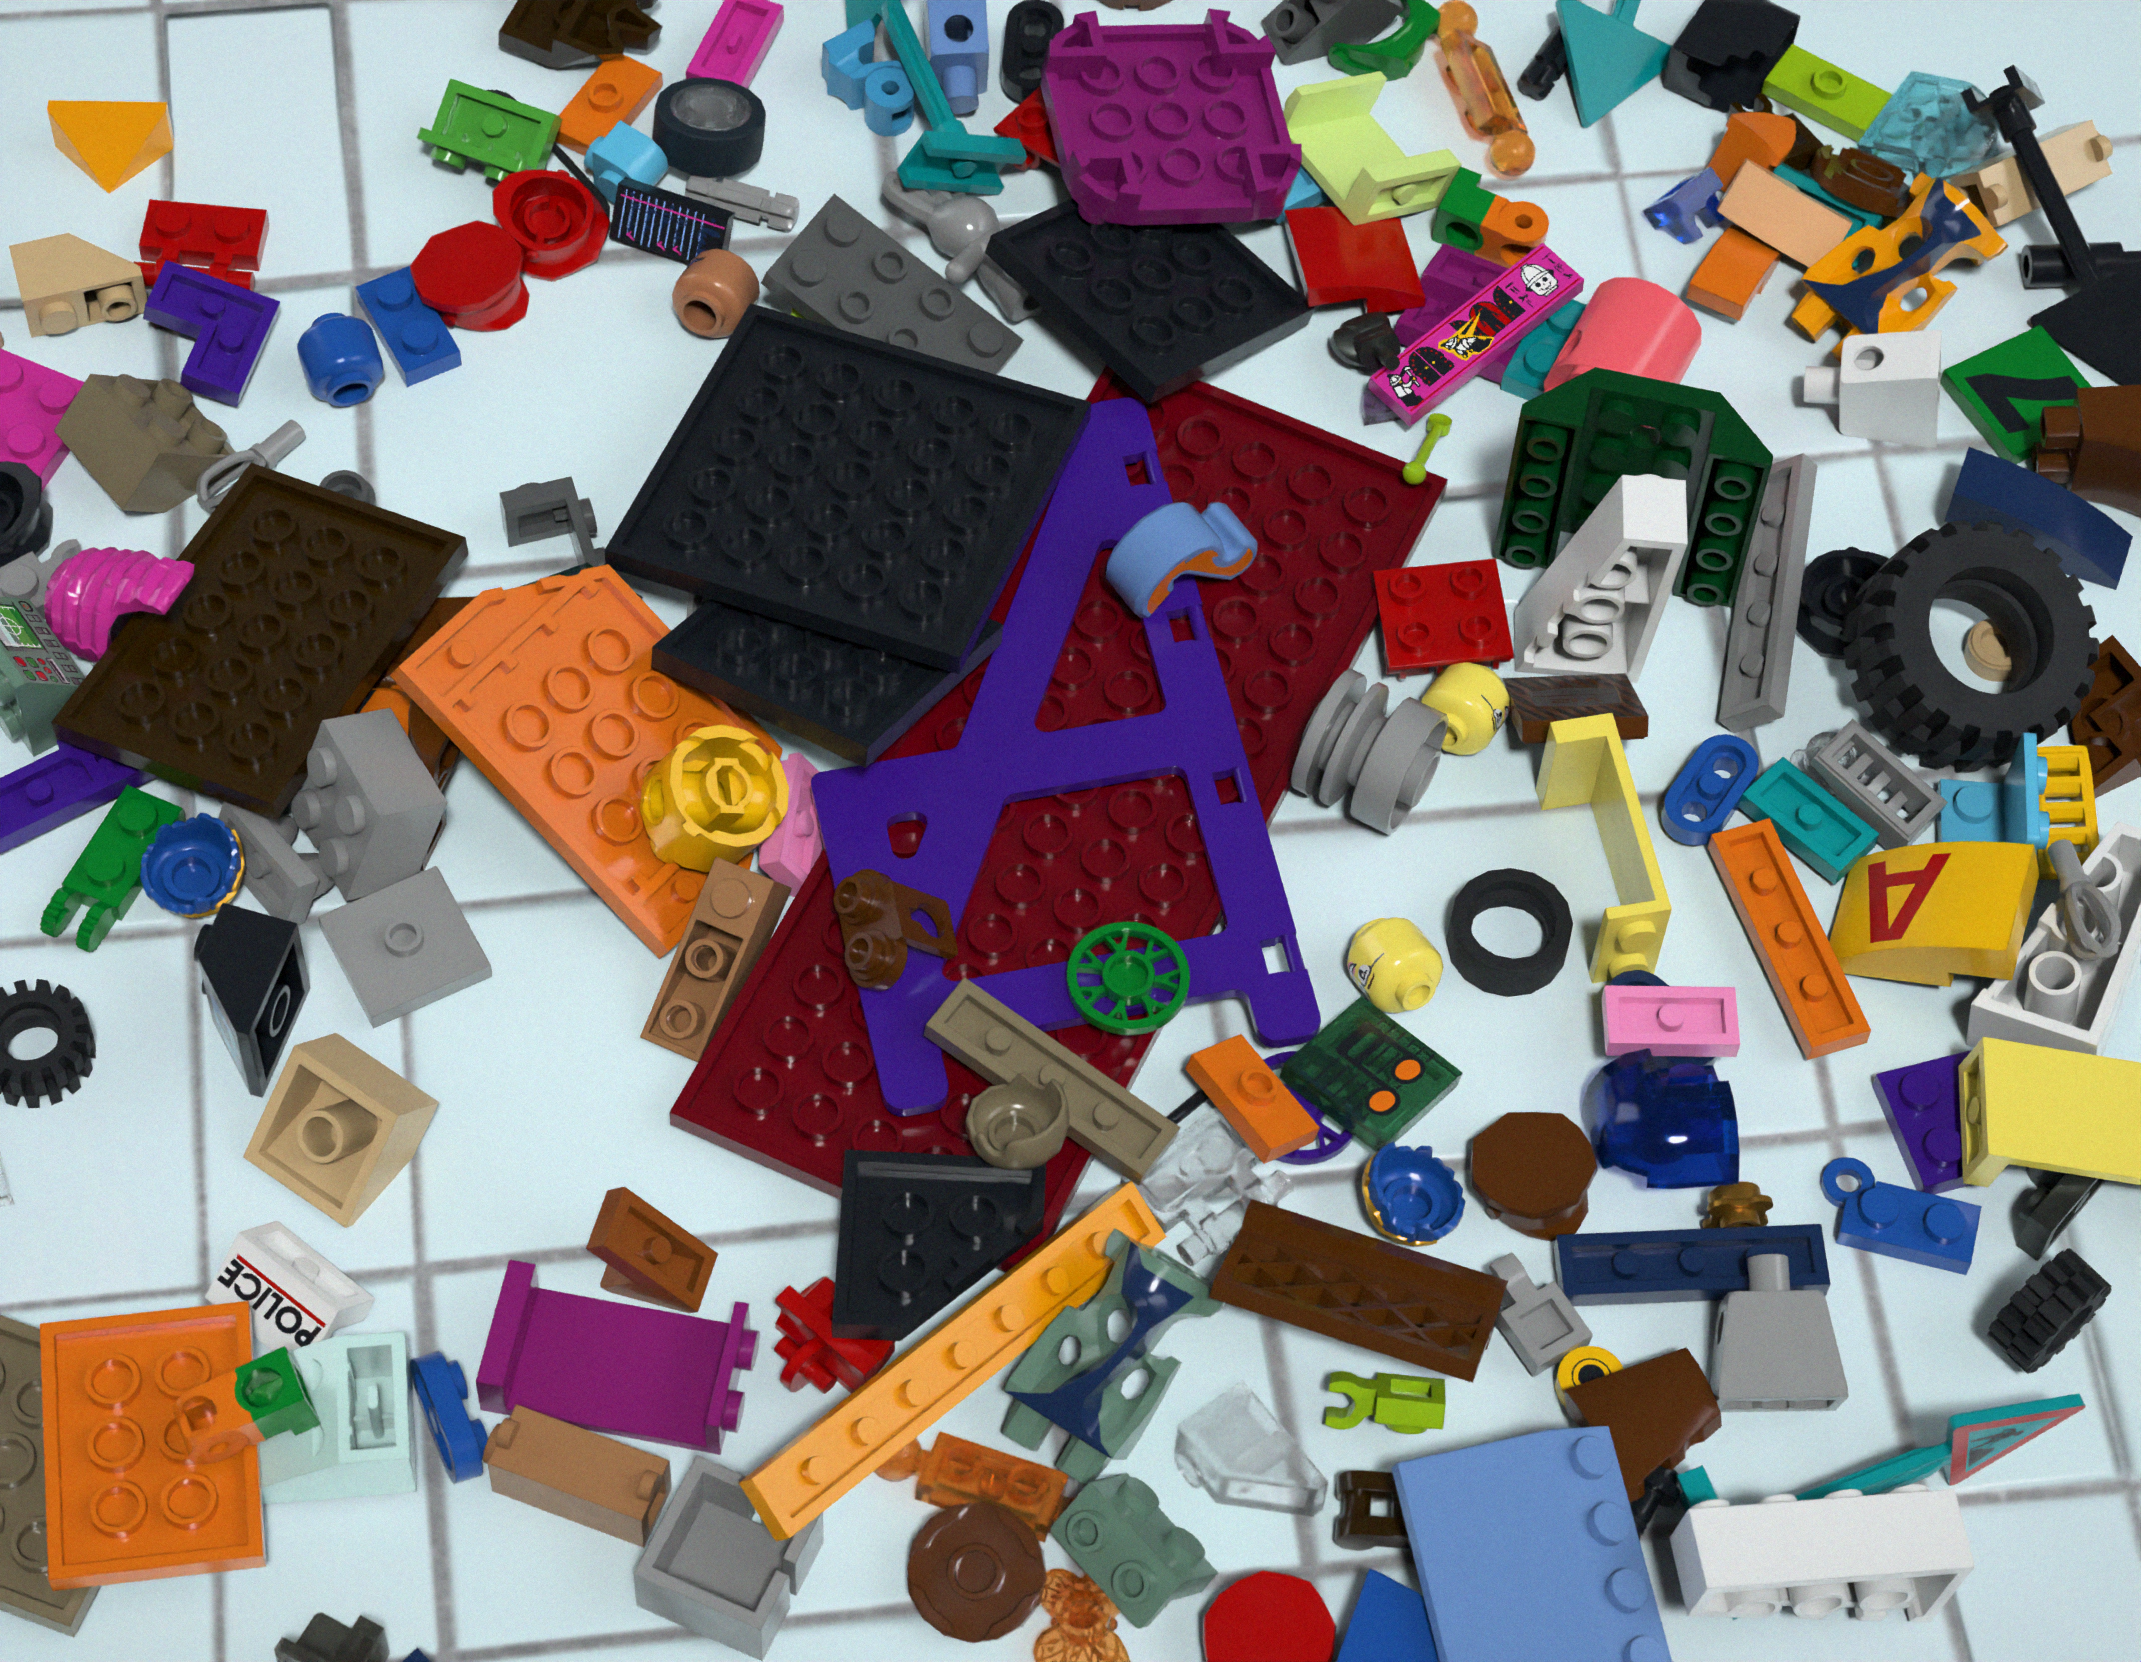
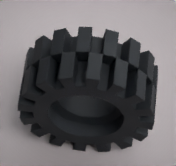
[0,979,96,1108]
[1987,1248,2112,1374]

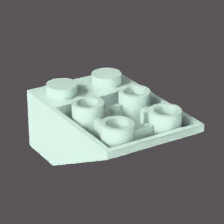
[259,1331,416,1504]

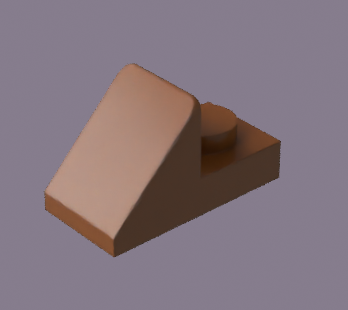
[586,1187,718,1314]

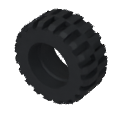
[1844,520,2099,771]

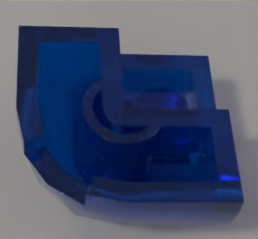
[1581,1048,1740,1189]

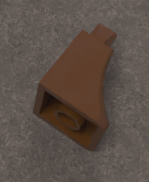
[2031,384,2141,517]

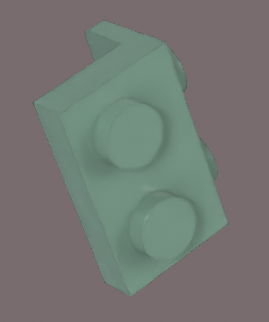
[1050,1473,1218,1629]

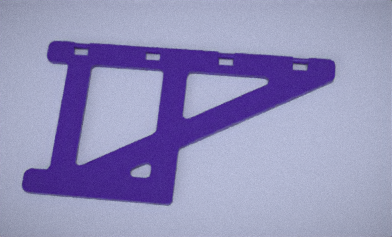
[811,398,1321,1117]

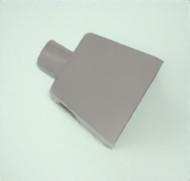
[1709,1254,1848,1412]

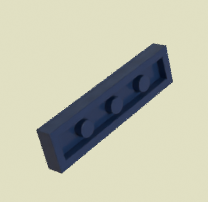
[1553,1224,1831,1306]

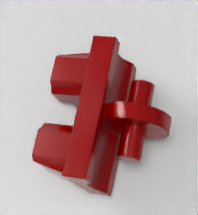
[774,1276,895,1394]

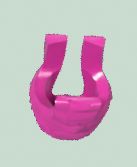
[44,547,195,664]

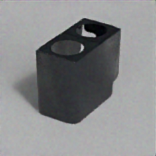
[1663,0,1801,112]

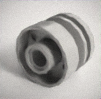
[1291,668,1449,835]

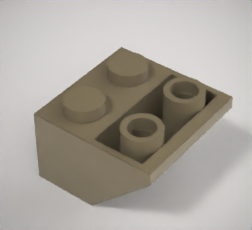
[54,374,241,513]

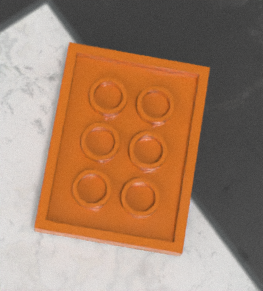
[40,1301,266,1591]

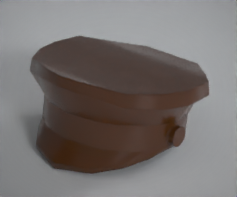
[1470,1112,1598,1242]

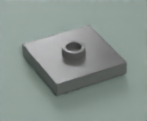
[318,866,492,1029]

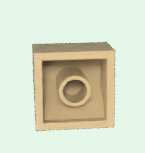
[243,1033,439,1228]

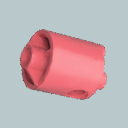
[1544,277,1702,429]

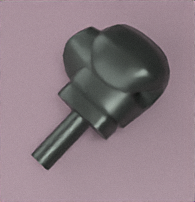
[1331,311,1401,370]

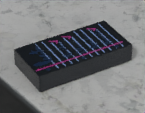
[609,177,735,263]

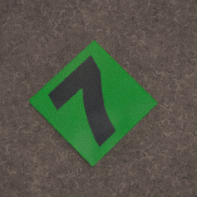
[1940,324,2092,464]

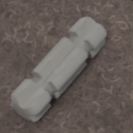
[685,175,800,231]

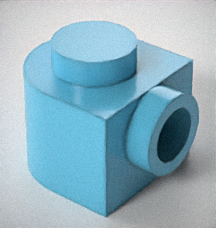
[584,120,669,203]

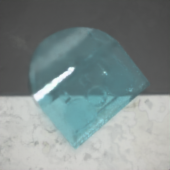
[1857,70,2000,181]

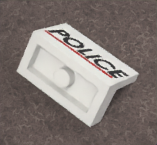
[205,1221,375,1351]

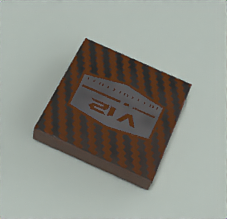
[1502,673,1649,744]

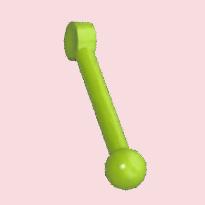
[1403,413,1452,485]

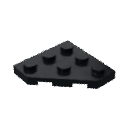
[832,1149,1047,1341]

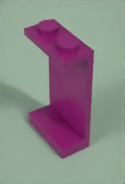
[476,1259,760,1455]

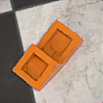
[1686,224,1784,321]

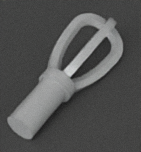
[196,420,306,515]
[2047,839,2121,961]

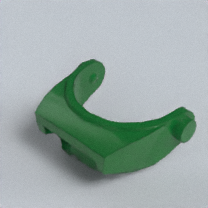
[1328,0,1443,81]

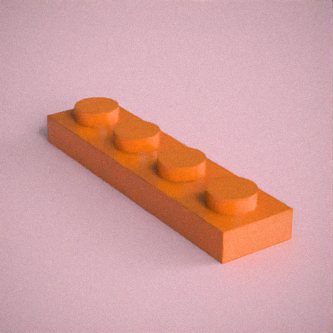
[1708,818,1871,1060]

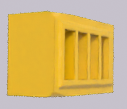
[2036,745,2099,880]

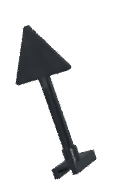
[1960,64,2141,385]

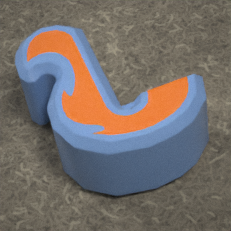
[1106,502,1258,618]

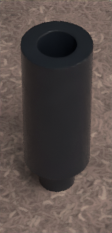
[2021,242,2141,288]

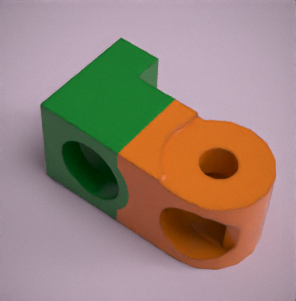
[1432,166,1549,269]
[172,1346,321,1464]

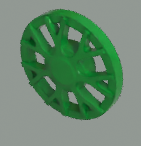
[1067,922,1190,1035]

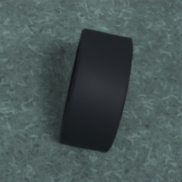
[1446,868,1573,997]

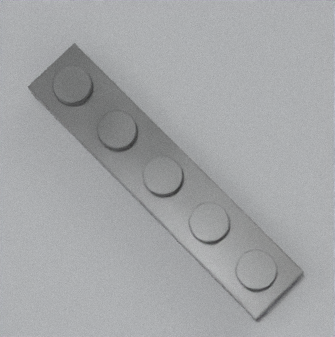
[1719,453,1818,733]

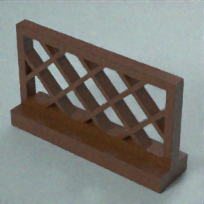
[1209,1199,1508,1383]

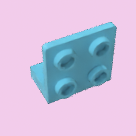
[1936,732,2050,852]

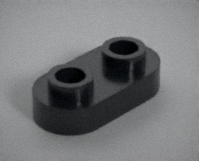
[1002,0,1064,102]

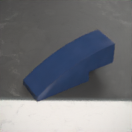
[1944,447,2133,590]

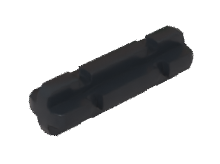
[1519,25,1568,100]

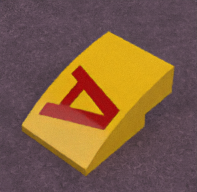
[1829,841,2040,987]

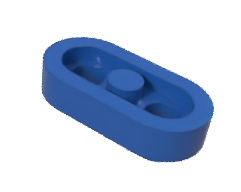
[1661,734,1759,846]
[410,1351,488,1484]

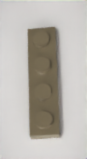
[924,977,1180,1186]

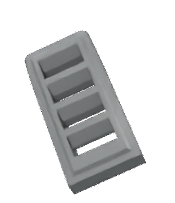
[1810,718,1948,850]

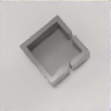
[290,708,447,901]
[633,1455,824,1662]

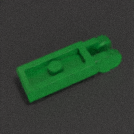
[40,785,186,953]

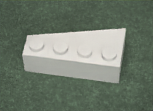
[1515,474,1688,683]
[1966,821,2141,1056]
[1670,1484,1975,1622]

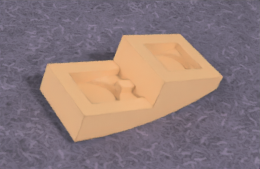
[1716,158,1852,268]

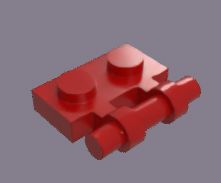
[133,199,270,292]

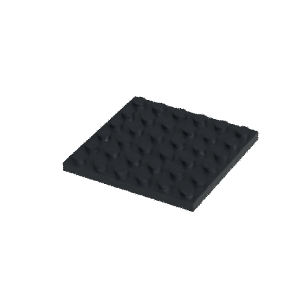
[605,303,1091,674]

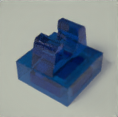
[1643,166,1725,245]

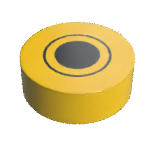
[1555,1346,1623,1408]

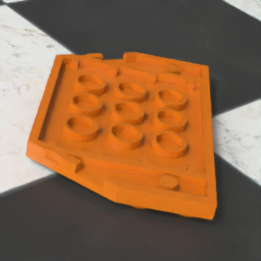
[390,564,783,959]

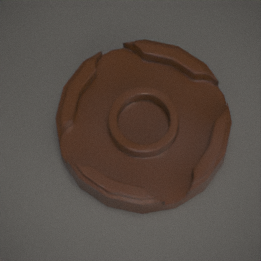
[1809,145,1914,218]
[907,1502,1047,1643]

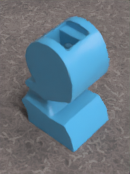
[822,18,915,136]

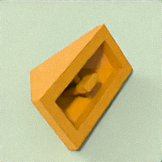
[47,100,174,194]

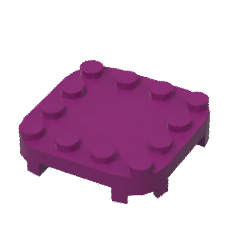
[1041,8,1302,225]

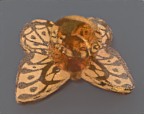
[1033,1569,1130,1662]

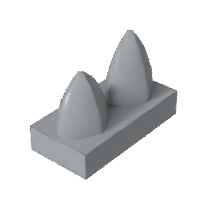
[218,801,335,926]

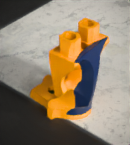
[1791,172,2008,364]

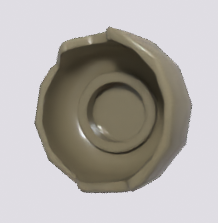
[965,1073,1070,1171]

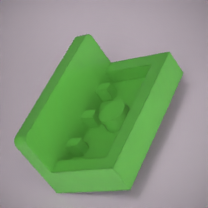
[417,78,562,183]

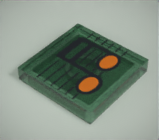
[1279,996,1463,1152]

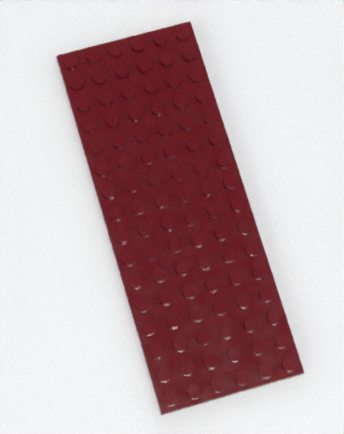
[669,364,1448,1272]

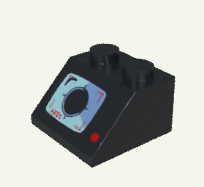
[194,902,310,1098]

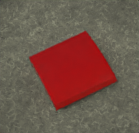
[1285,207,1425,313]

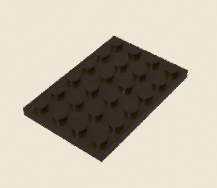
[51,463,469,820]

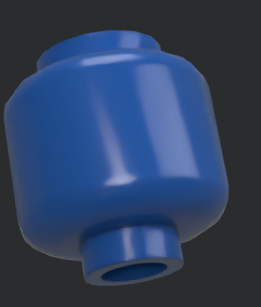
[297,312,384,407]

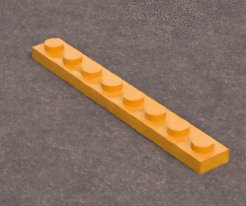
[739,1181,1167,1542]

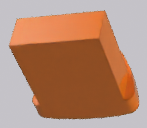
[1704,112,1796,192]

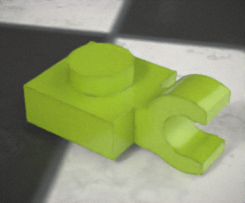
[1325,1371,1446,1434]

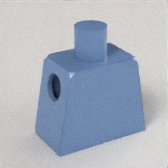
[923,0,989,114]

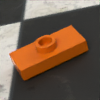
[555,54,663,156]
[1185,1034,1320,1164]

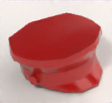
[492,170,610,282]
[410,220,530,332]
[1203,1570,1336,1662]

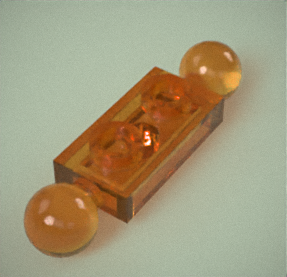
[1435,0,1536,177]
[873,1431,1079,1542]

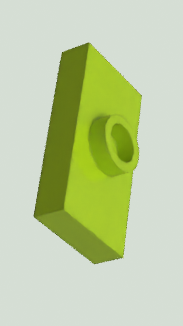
[1762,44,1893,144]

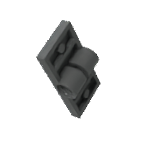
[761,194,1024,375]

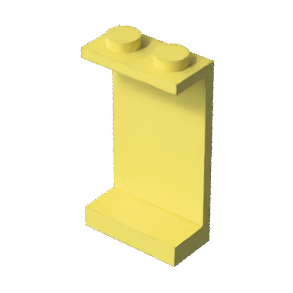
[1536,713,1672,983]
[1958,1037,2141,1187]

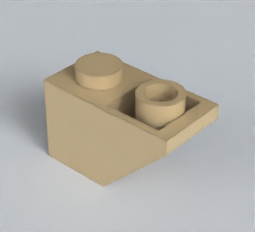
[9,233,148,338]

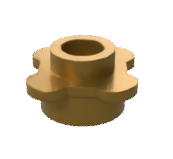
[1702,1181,1773,1229]

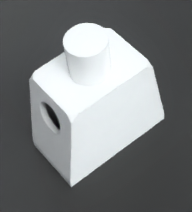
[1804,330,1942,448]

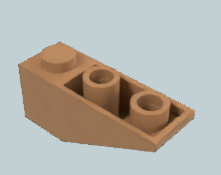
[640,857,792,1062]

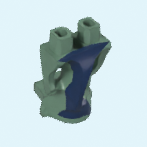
[1002,1228,1225,1485]

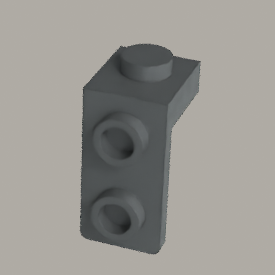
[499,476,605,571]

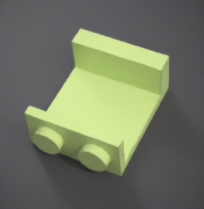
[1283,71,1462,226]

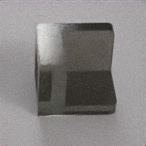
[274,1613,390,1662]

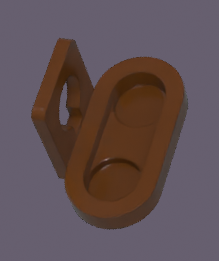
[834,869,958,992]

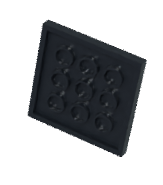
[985,198,1315,404]
[651,599,1004,768]

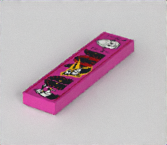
[1368,242,1584,427]

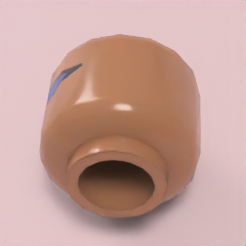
[672,249,760,338]

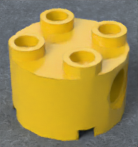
[640,724,789,872]

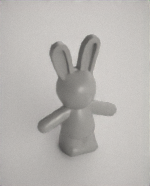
[881,171,1046,321]

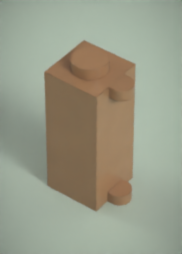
[483,1404,672,1548]

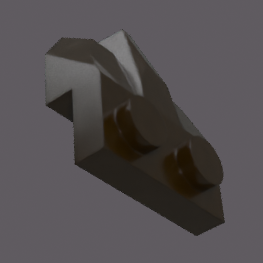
[498,0,663,68]

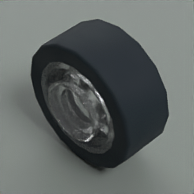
[652,77,766,178]

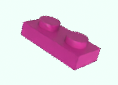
[685,0,784,88]

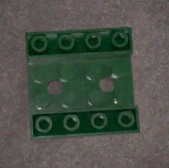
[1492,367,1773,608]

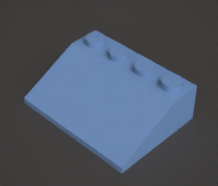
[1391,1426,1672,1662]

